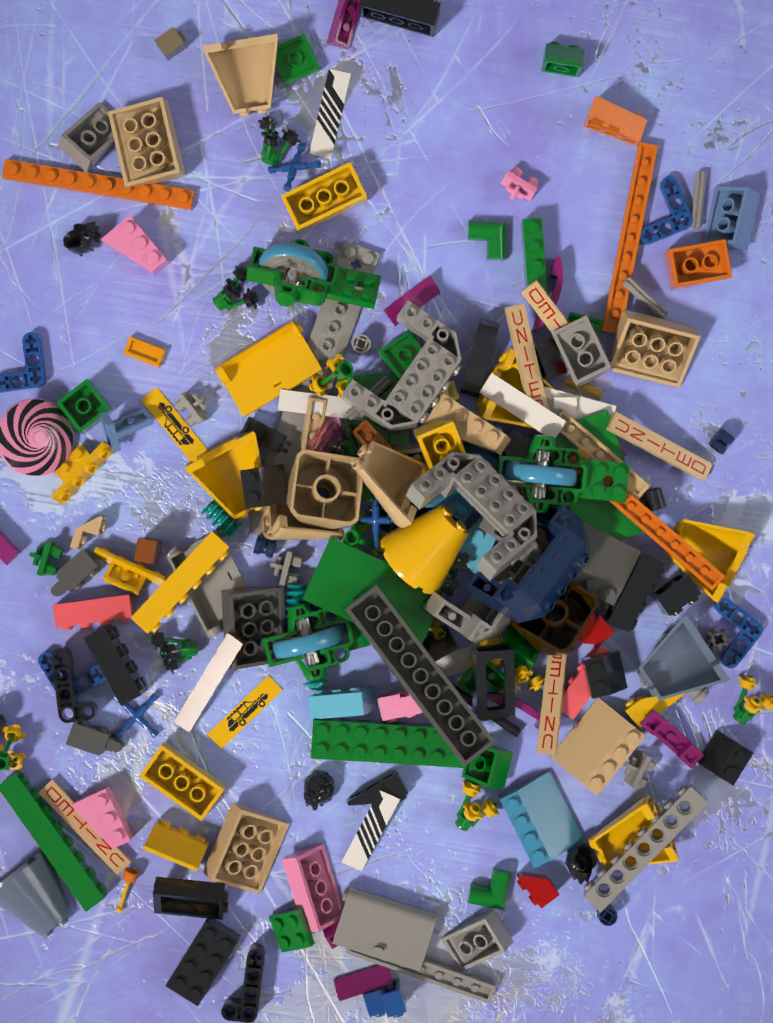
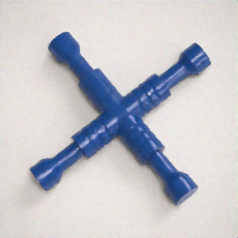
[268,143,321,192]
[357,494,394,549]
[113,693,159,739]

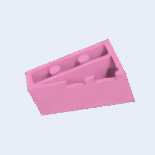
[100,215,170,275]
[377,689,422,723]
[71,785,134,849]

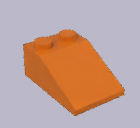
[664,239,732,291]

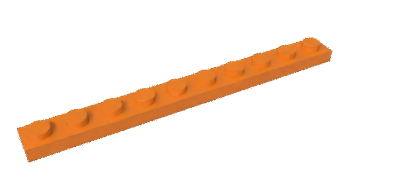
[601,142,658,334]
[2,159,195,211]
[568,448,725,591]

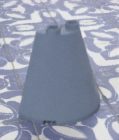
[637,614,730,701]
[0,850,71,939]

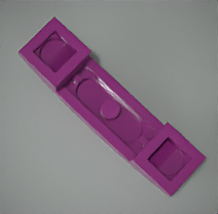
[532,256,563,332]
[487,692,541,730]
[640,710,704,768]

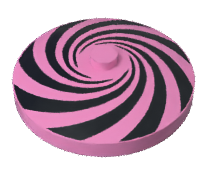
[0,399,74,476]

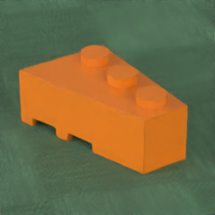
[583,95,648,146]

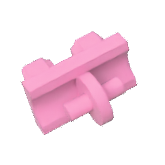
[501,167,538,201]

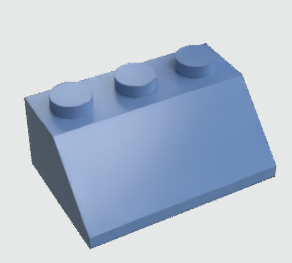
[703,186,761,250]

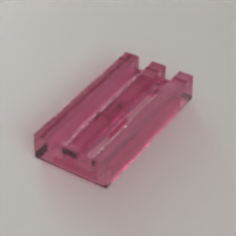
[306,417,341,453]

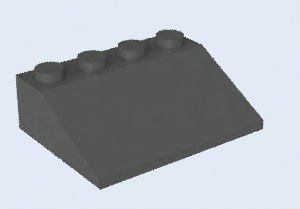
[572,520,641,606]
[221,586,286,670]

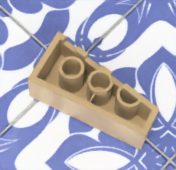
[422,393,511,455]

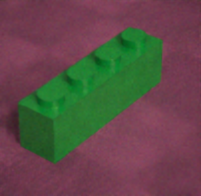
[521,217,547,292]

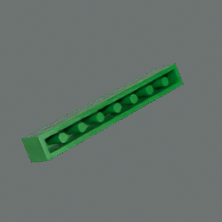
[0,771,108,912]

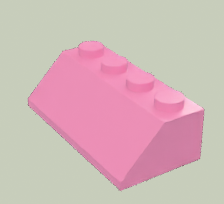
[282,844,343,932]

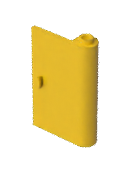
[214,320,322,418]

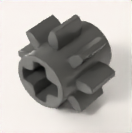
[705,627,730,651]

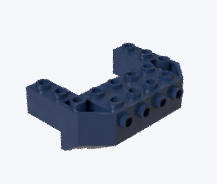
[467,497,591,623]

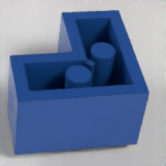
[363,978,406,1018]

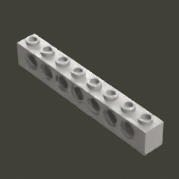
[583,783,708,913]

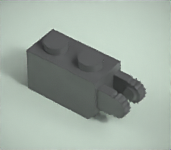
[50,548,101,597]
[66,720,124,756]

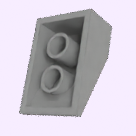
[58,102,115,173]
[551,315,614,387]
[441,908,513,971]

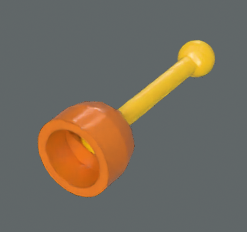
[116,867,139,913]

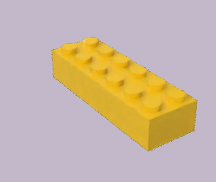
[131,532,229,634]

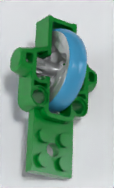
[246,239,381,309]
[496,435,630,514]
[261,603,370,681]

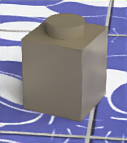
[154,27,186,61]

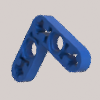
[640,176,693,245]
[0,332,46,393]
[714,597,763,668]
[38,651,106,699]

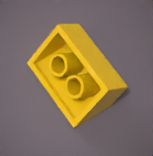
[413,420,466,470]
[143,820,210,872]

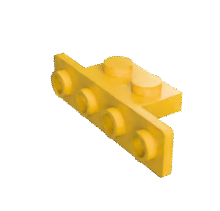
[51,441,113,505]
[94,547,166,596]

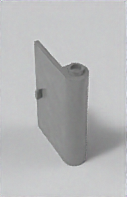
[167,531,248,639]
[332,886,437,972]

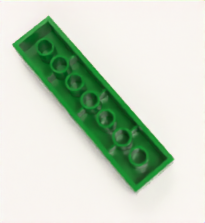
[311,718,465,768]

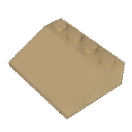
[108,97,186,188]
[609,309,701,388]
[550,697,646,796]
[203,802,290,894]

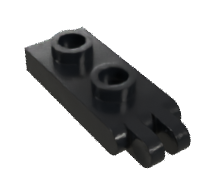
[241,416,292,453]

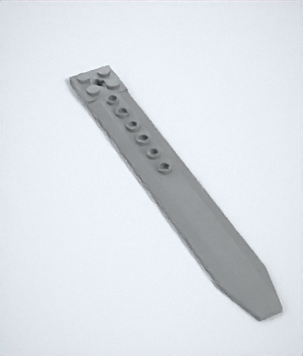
[250,241,380,537]

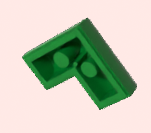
[468,220,507,260]
[456,660,504,694]
[467,868,512,910]

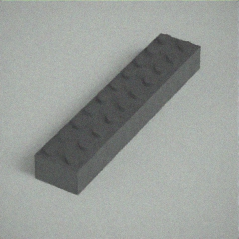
[343,584,496,766]

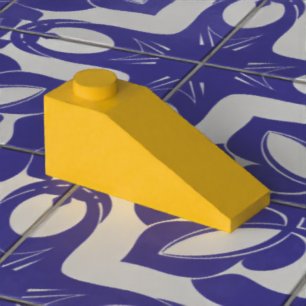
[623,693,685,729]

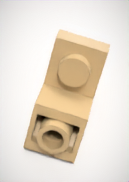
[70,516,108,549]

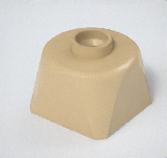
[287,449,363,530]

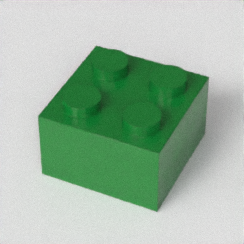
[56,379,114,434]

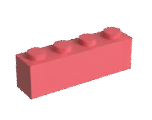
[53,594,135,630]
[562,645,610,720]

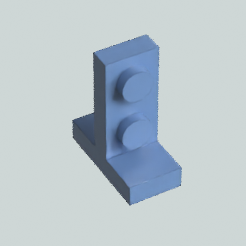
[99,407,153,453]

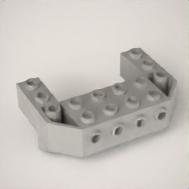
[341,300,462,433]
[406,452,537,581]
[423,518,543,643]

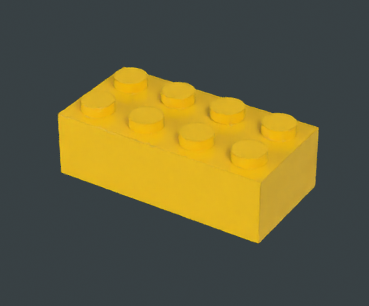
[281,162,368,234]
[139,742,226,821]

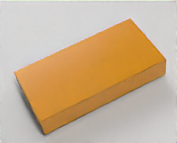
[123,336,167,368]

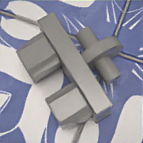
[174,390,210,426]
[270,551,303,586]
[623,750,657,789]

